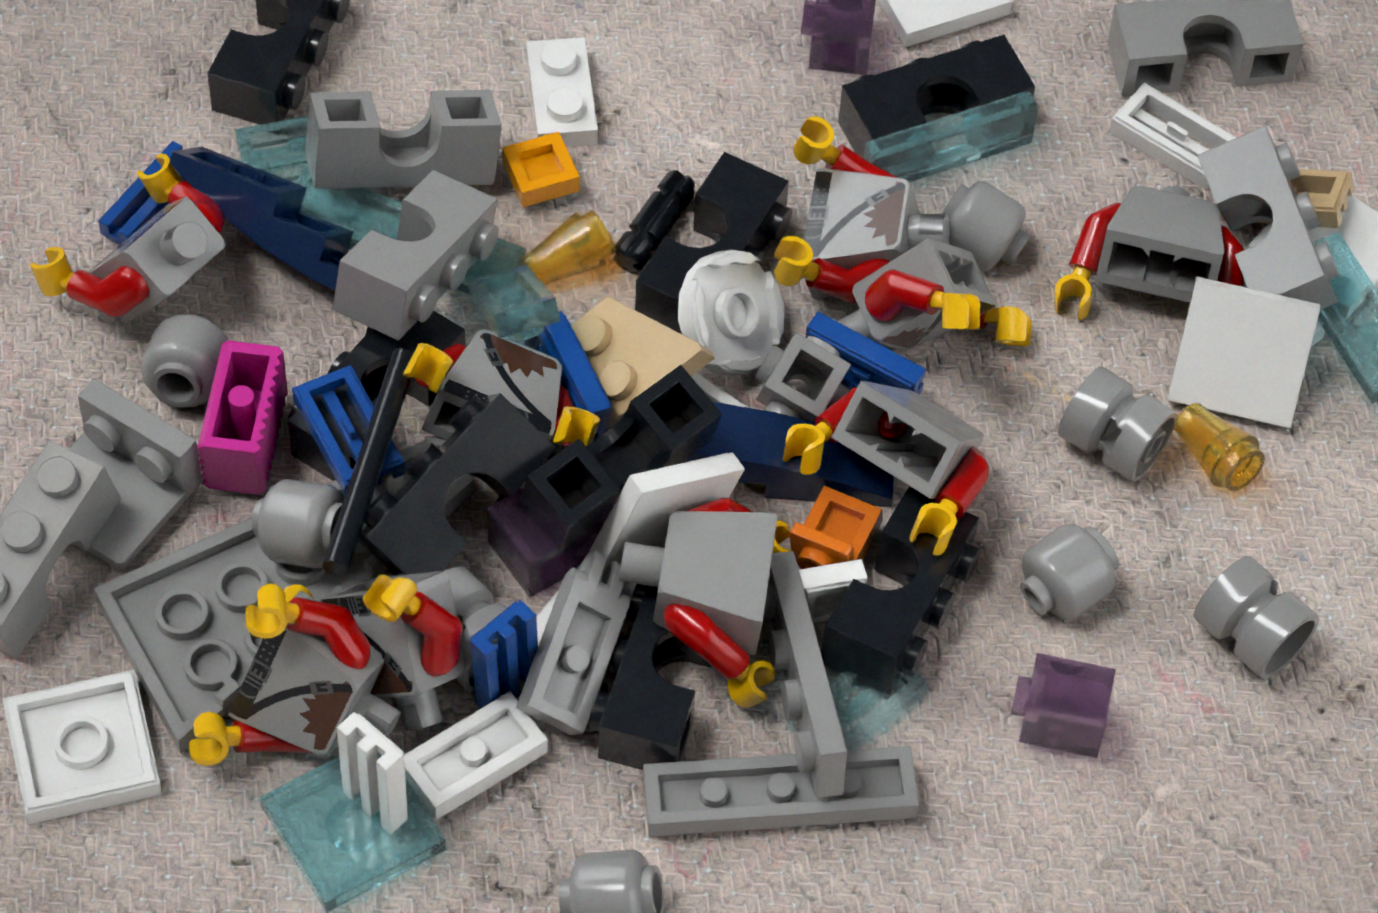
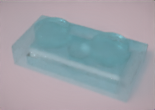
[468,265,561,340]

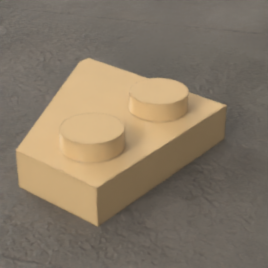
[571,296,715,426]

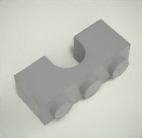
[1107,0,1303,97]
[305,90,502,191]
[1197,126,1341,310]
[333,170,499,341]
[0,440,121,660]

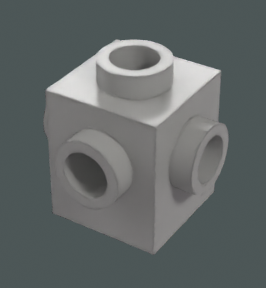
[755,332,851,422]

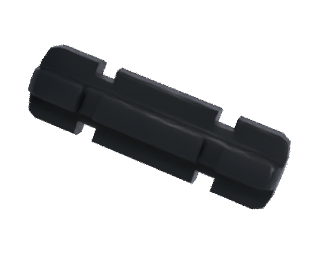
[614,170,695,272]

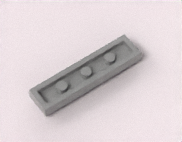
[763,551,847,798]
[643,746,919,837]

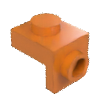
[789,486,883,569]

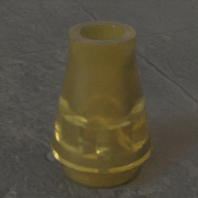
[520,210,616,289]
[1174,403,1265,491]

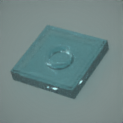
[260,751,446,913]

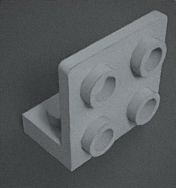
[69,379,202,570]

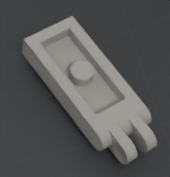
[516,550,630,735]

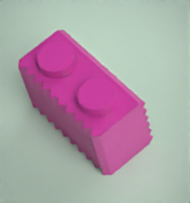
[197,340,288,495]

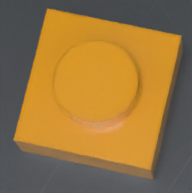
[502,132,580,208]

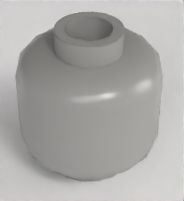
[941,181,1030,271]
[141,314,229,407]
[252,479,344,568]
[1020,524,1119,620]
[559,849,664,913]

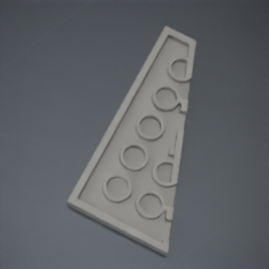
[93,436,475,754]

